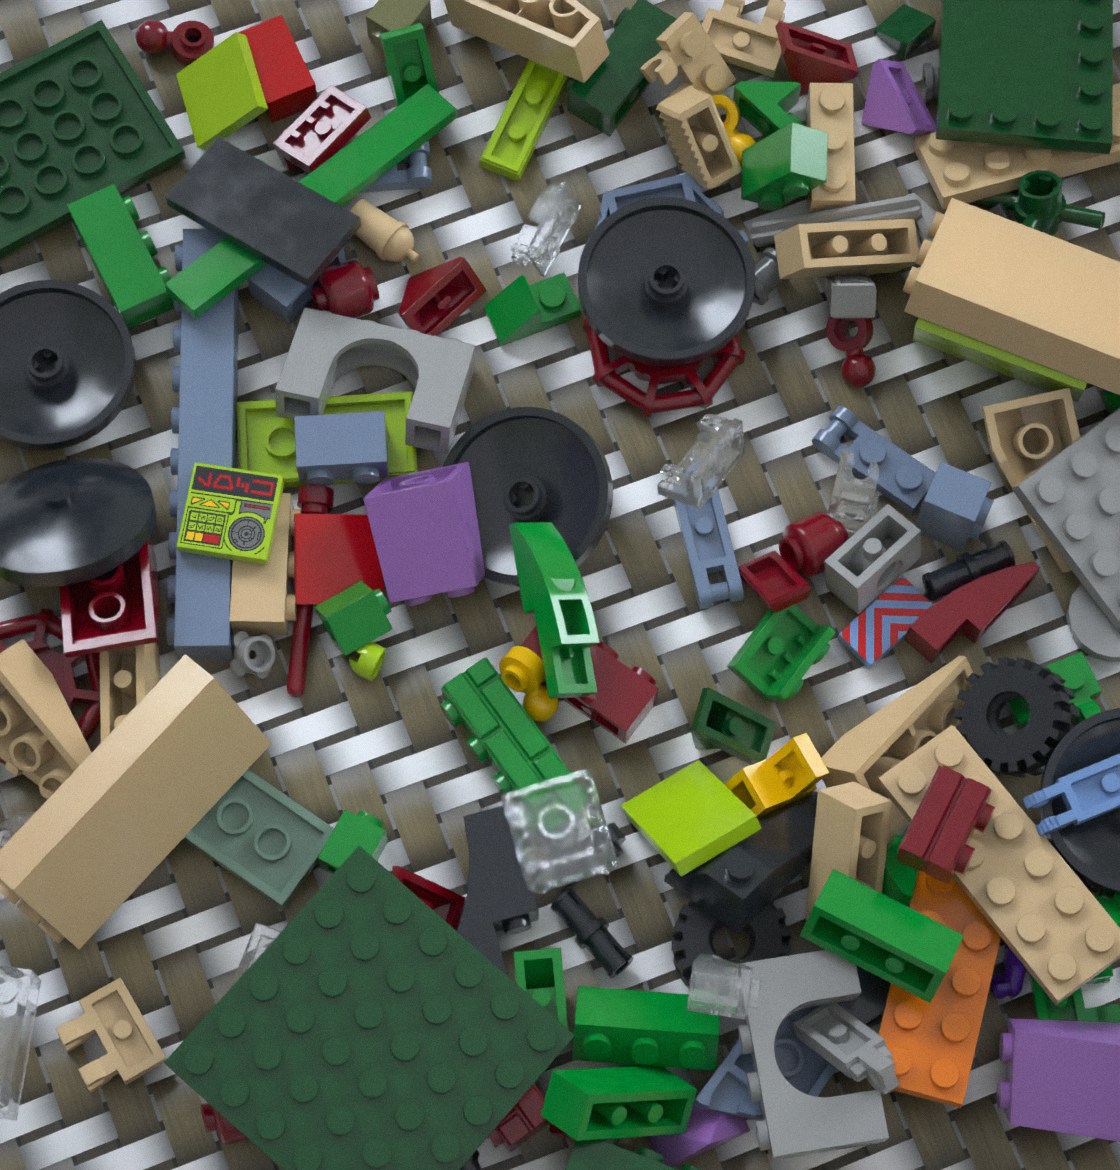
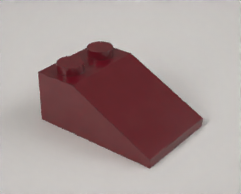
[59,537,159,658]

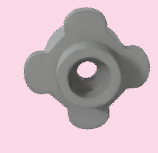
[230,631,275,679]

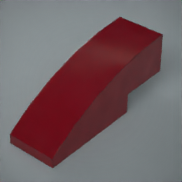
[904,562,1040,664]

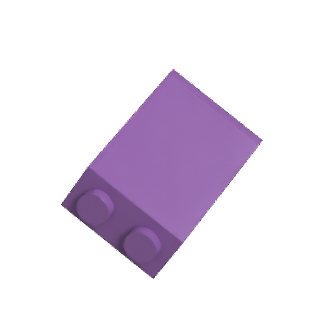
[363,462,485,606]
[997,1018,1120,1142]

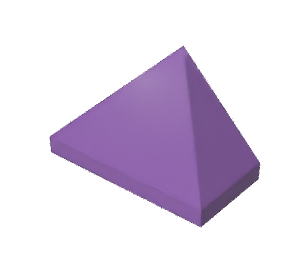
[861,59,936,136]
[647,1105,750,1167]

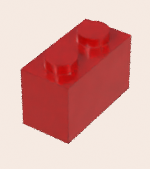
[238,15,317,123]

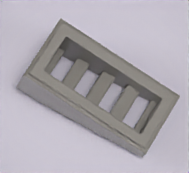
[824,274,877,318]

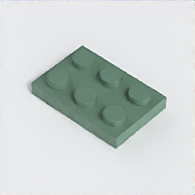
[183,769,334,909]

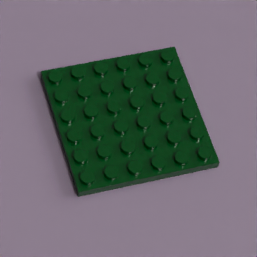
[164,846,575,1170]

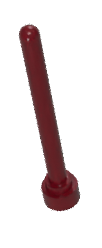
[287,484,335,698]

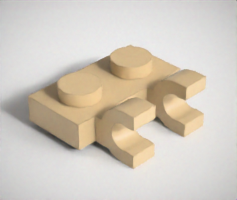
[702,0,786,78]
[640,12,736,102]
[55,977,167,1093]

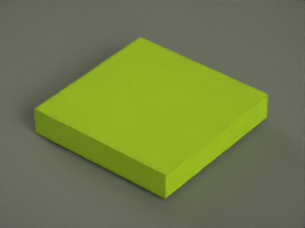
[176,32,268,151]

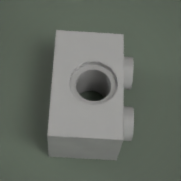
[824,504,921,614]

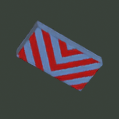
[837,575,933,670]

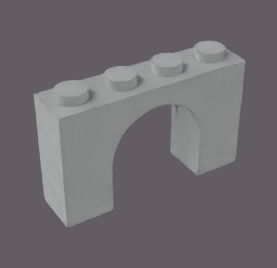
[275,307,476,454]
[729,950,889,1161]

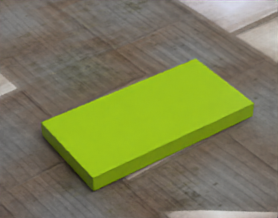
[913,317,1087,402]
[237,391,418,487]

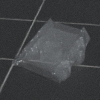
[501,769,618,894]

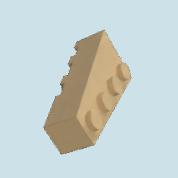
[444,0,609,83]

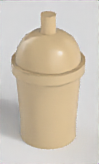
[350,199,420,262]

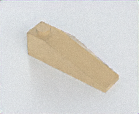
[981,388,1080,573]
[0,639,92,800]
[821,656,973,843]

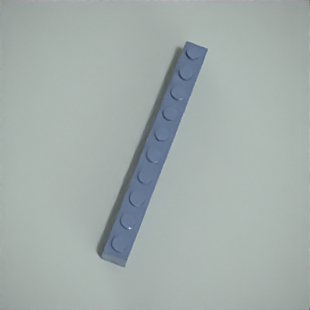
[166,228,239,660]

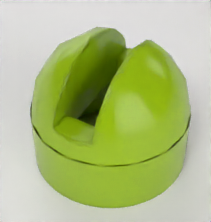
[349,642,387,681]

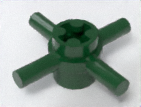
[975,170,1105,236]

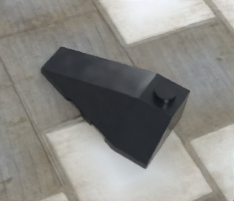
[664,791,818,933]

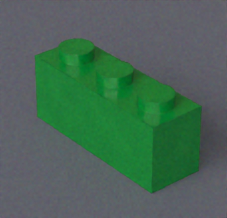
[67,184,174,329]
[799,869,964,1003]
[572,986,720,1071]
[541,1066,697,1141]

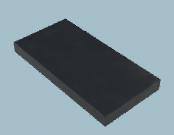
[166,137,361,288]

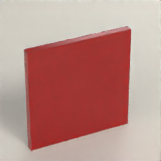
[294,513,384,605]

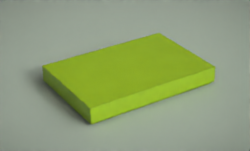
[621,760,762,876]

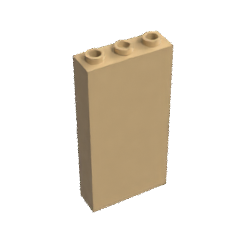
[903,198,1120,395]
[0,654,272,950]

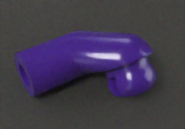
[990,943,1026,999]

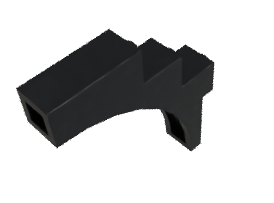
[457,804,539,976]

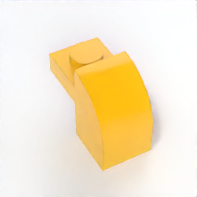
[724,733,829,819]

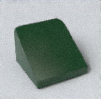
[874,4,936,60]

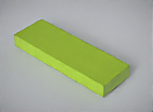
[480,59,570,182]

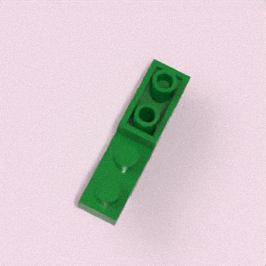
[509,522,600,698]

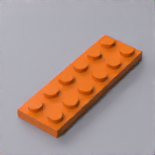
[867,871,1001,1108]

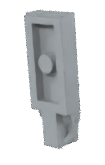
[792,1003,901,1094]

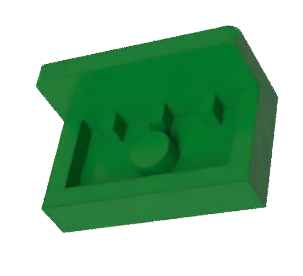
[727,604,836,701]

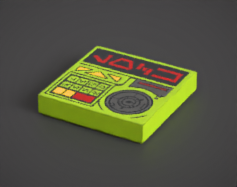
[177,462,285,565]

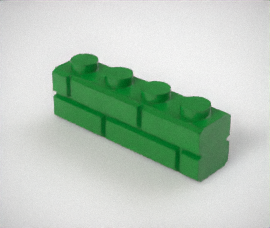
[440,657,593,843]

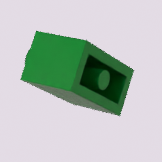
[741,122,828,210]

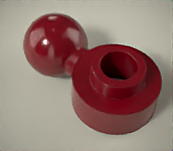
[135,20,214,66]
[826,316,876,388]

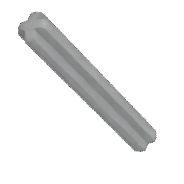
[751,195,922,247]

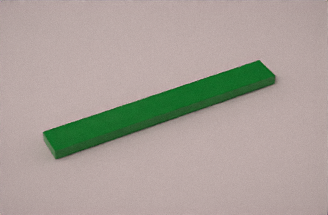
[165,84,457,319]

